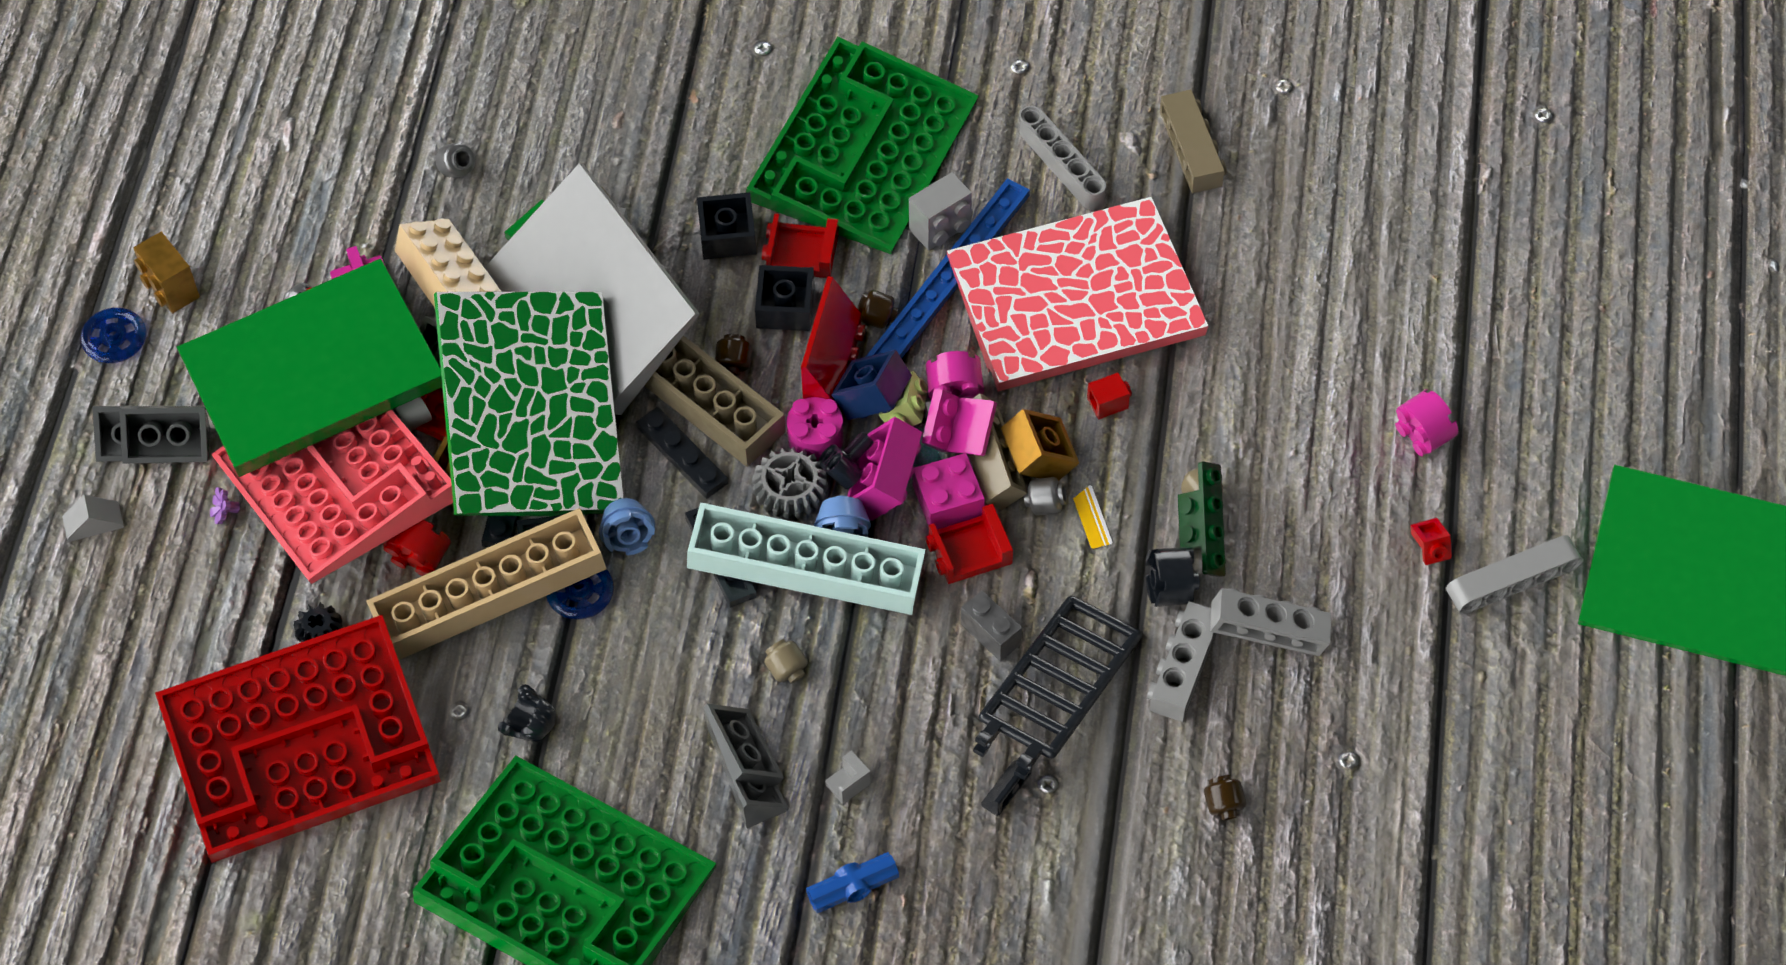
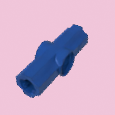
[806,852,899,914]

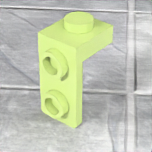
[879,371,928,426]

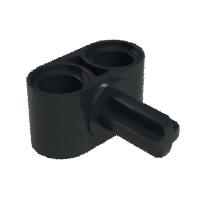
[818,432,873,489]

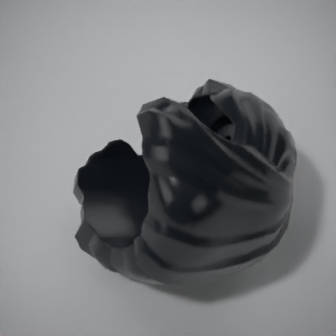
[498,684,556,742]

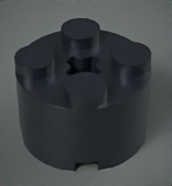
[1145,547,1200,607]

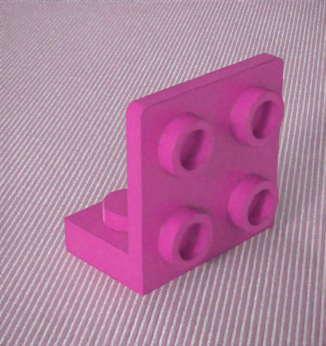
[921,389,997,456]

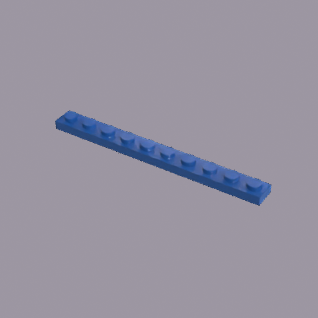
[866,178,1030,359]

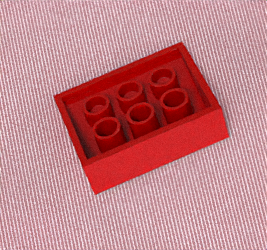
[801,276,865,408]

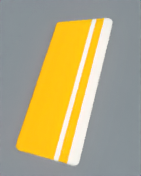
[1073,485,1113,549]

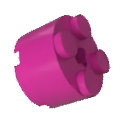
[925,351,984,400]
[1395,389,1458,457]
[787,397,843,461]

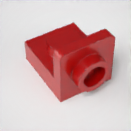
[1410,518,1452,565]

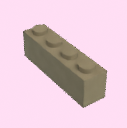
[1160,89,1227,194]
[969,394,1028,510]

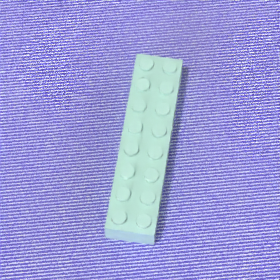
[687,502,926,615]

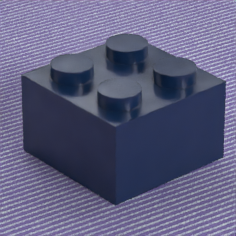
[831,350,912,420]

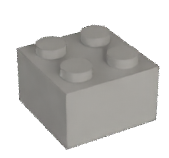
[909,172,972,251]

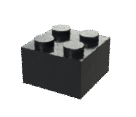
[697,192,757,260]
[755,265,815,331]

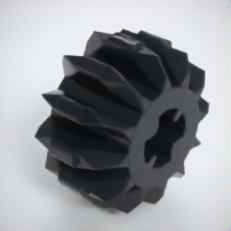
[293,602,343,642]

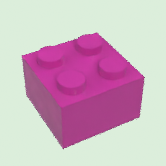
[913,453,984,530]

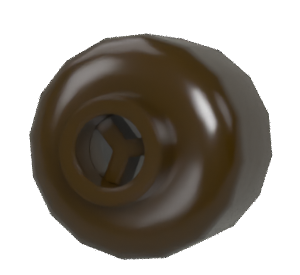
[857,290,898,329]
[715,334,752,376]
[1204,775,1246,821]

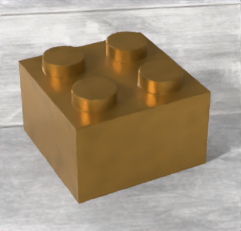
[133,231,200,314]
[1001,409,1079,481]

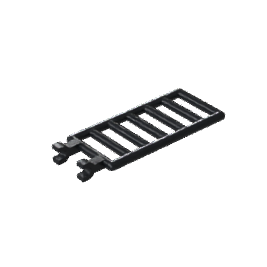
[973,595,1142,780]

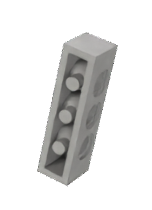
[1210,588,1331,656]
[1147,601,1217,722]

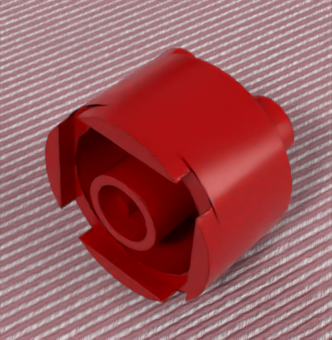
[383,520,451,576]

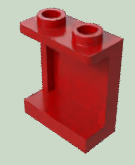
[762,213,839,278]
[925,504,1013,584]

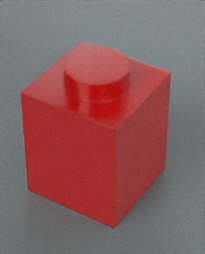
[1087,372,1132,420]

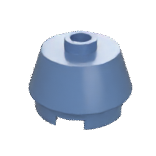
[814,496,871,537]
[599,498,655,555]

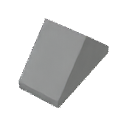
[62,494,124,542]

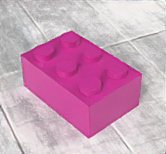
[847,417,922,521]

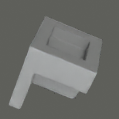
[825,750,871,804]

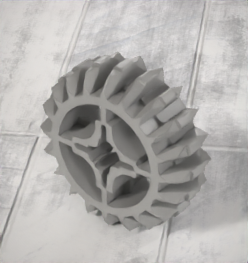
[752,446,828,520]

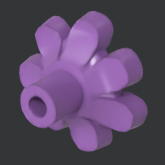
[210,487,240,524]

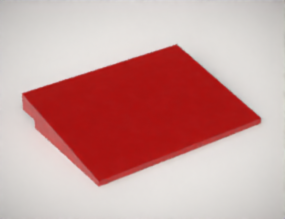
[155,615,441,863]

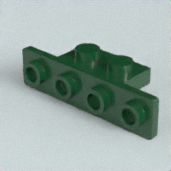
[1178,461,1226,577]

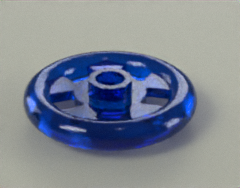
[80,307,146,363]
[546,569,614,619]

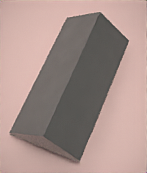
[92,406,210,464]
[704,703,789,828]

